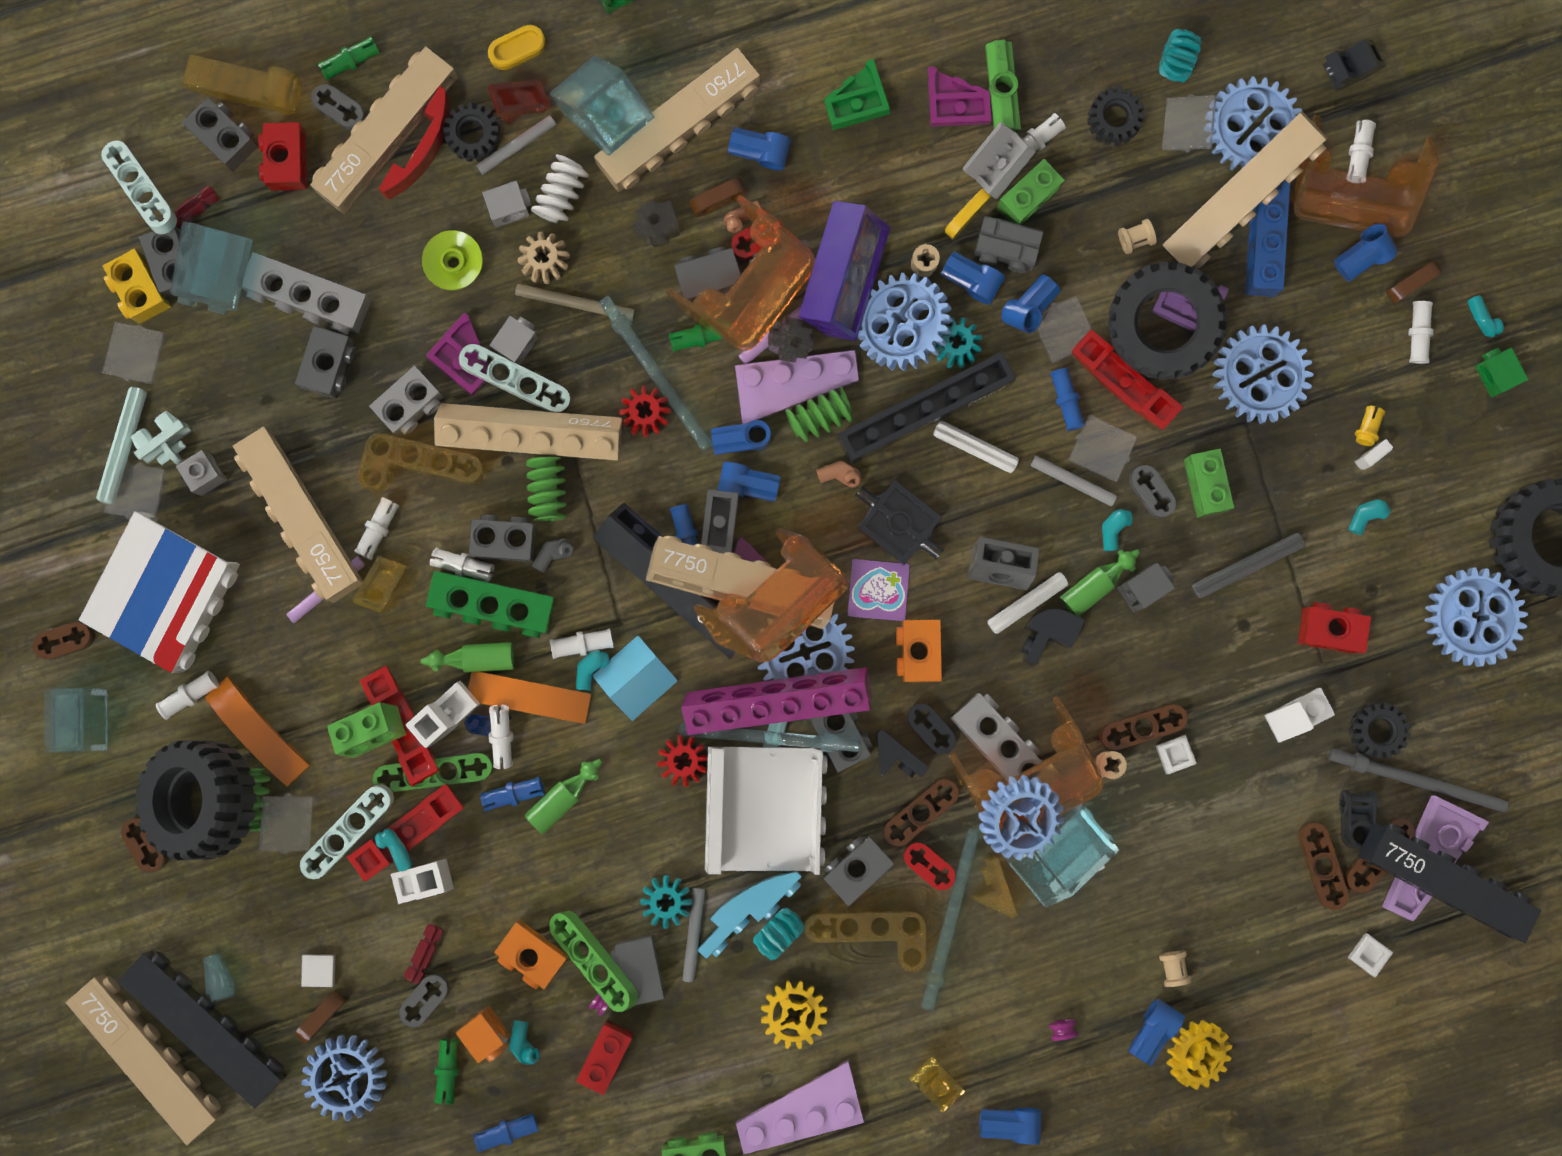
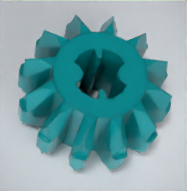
[1158,29,1202,83]
[935,317,982,369]
[640,875,693,929]
[753,907,805,960]

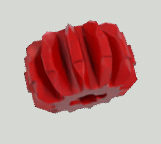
[619,386,671,438]
[657,735,708,787]

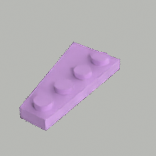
[735,350,859,424]
[1382,795,1489,921]
[736,1060,864,1154]

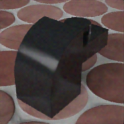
[1323,39,1386,90]
[1021,609,1085,666]

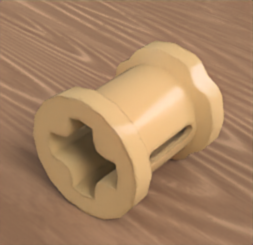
[1118,219,1157,254]
[911,244,940,278]
[1094,751,1127,779]
[1159,950,1192,987]

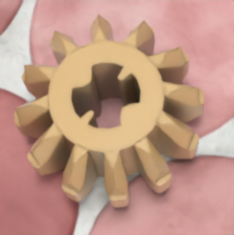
[518,232,570,284]

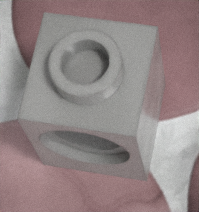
[482,181,532,228]
[489,316,538,365]
[176,450,227,496]

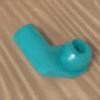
[1467,295,1504,337]
[1348,499,1391,536]
[1102,509,1133,551]
[576,650,609,690]
[375,829,412,871]
[509,1020,540,1065]

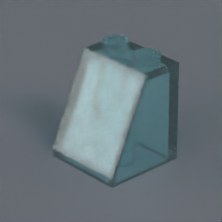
[549,55,654,156]
[170,221,253,315]
[44,688,107,752]
[1006,802,1119,908]

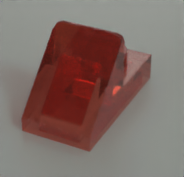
[487,80,550,125]

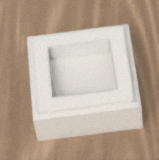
[1354,439,1393,470]
[1156,735,1197,774]
[1348,933,1393,977]
[301,954,336,987]

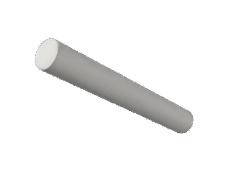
[476,115,556,175]
[1030,455,1117,507]
[682,888,705,982]

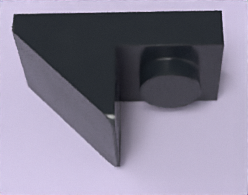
[876,729,929,778]

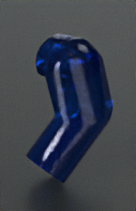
[464,708,512,737]

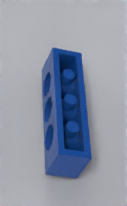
[1245,180,1290,297]

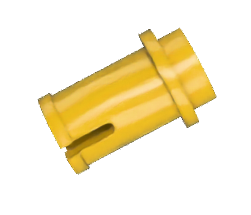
[1355,406,1385,446]

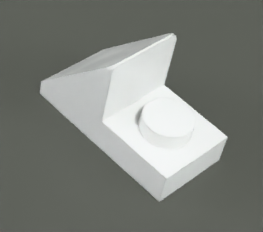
[1264,688,1335,742]

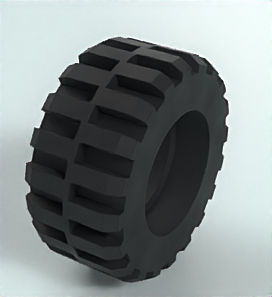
[1108,262,1227,380]
[1489,478,1562,597]
[135,740,257,861]

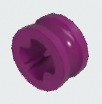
[588,993,608,1016]
[1048,1019,1079,1041]

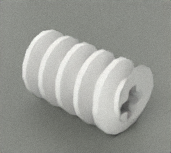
[531,154,589,223]

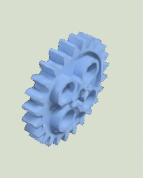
[1205,76,1302,170]
[856,273,953,371]
[1212,325,1313,424]
[1425,567,1528,667]
[755,614,855,681]

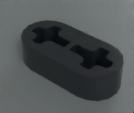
[907,704,956,754]

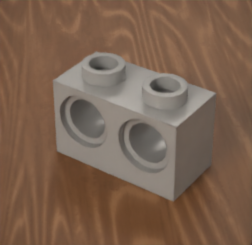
[369,365,443,437]

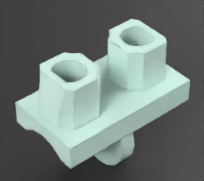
[131,411,192,465]

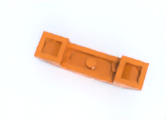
[468,672,592,724]
[205,676,311,786]

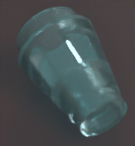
[203,954,237,1003]

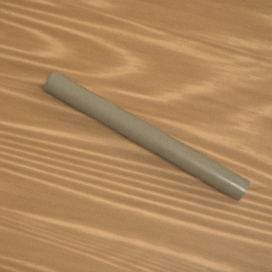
[515,284,635,321]

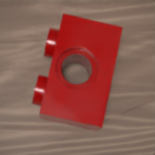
[258,122,307,191]
[1298,602,1371,654]
[576,1020,634,1096]

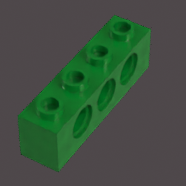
[425,571,557,639]

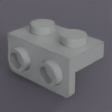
[963,122,1035,200]

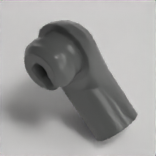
[532,538,574,573]

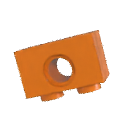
[896,620,942,682]
[494,920,569,989]
[456,1005,511,1063]

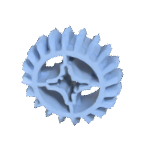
[978,775,1064,861]
[302,1035,388,1121]

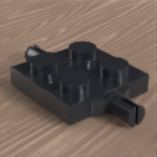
[855,480,944,566]

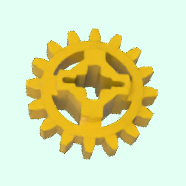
[761,980,827,1049]
[1167,1020,1232,1090]

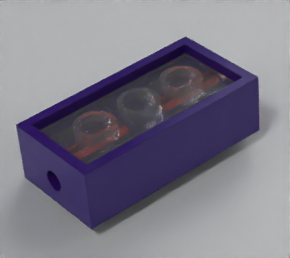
[798,201,891,341]

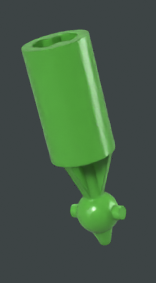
[1059,549,1140,617]
[420,642,514,673]
[524,759,602,835]

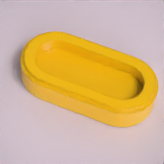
[488,25,546,70]
[945,188,992,239]

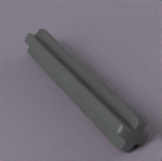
[1192,533,1305,598]

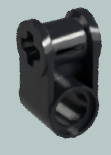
[1339,790,1378,849]

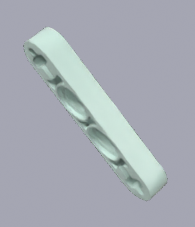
[101,141,177,234]
[459,344,570,413]
[300,784,394,879]

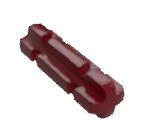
[163,186,219,229]
[404,924,444,984]

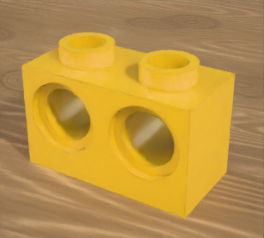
[102,248,171,324]

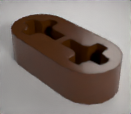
[689,178,747,217]
[1386,260,1442,304]
[33,622,95,660]
[121,817,168,873]
[294,990,346,1044]

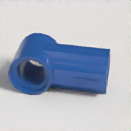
[728,127,791,171]
[1333,224,1398,282]
[940,251,1005,305]
[1001,274,1061,333]
[711,420,772,455]
[717,462,781,502]
[1128,999,1185,1066]
[979,1108,1042,1145]

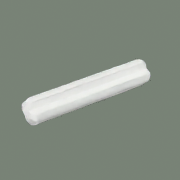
[934,421,1019,473]
[988,572,1068,634]

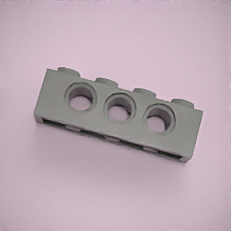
[239,252,371,335]
[950,693,1063,792]

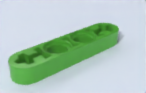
[373,753,494,792]
[549,911,638,1012]

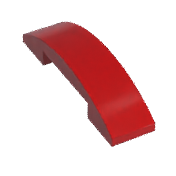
[379,86,450,200]
[1071,329,1184,431]
[359,666,439,786]
[347,783,464,882]

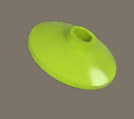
[422,230,483,291]

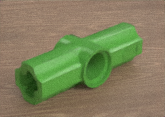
[985,40,1021,133]

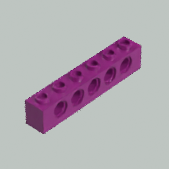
[681,667,873,735]

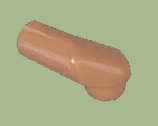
[723,200,763,233]
[816,461,861,488]

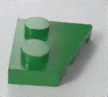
[824,59,890,131]

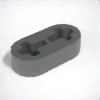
[312,84,366,131]
[1129,465,1176,518]
[399,973,450,1027]

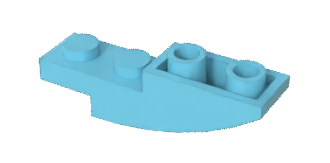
[698,871,801,959]

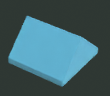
[592,635,678,721]

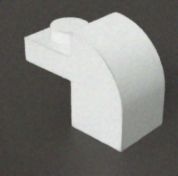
[405,681,480,748]
[391,859,454,904]

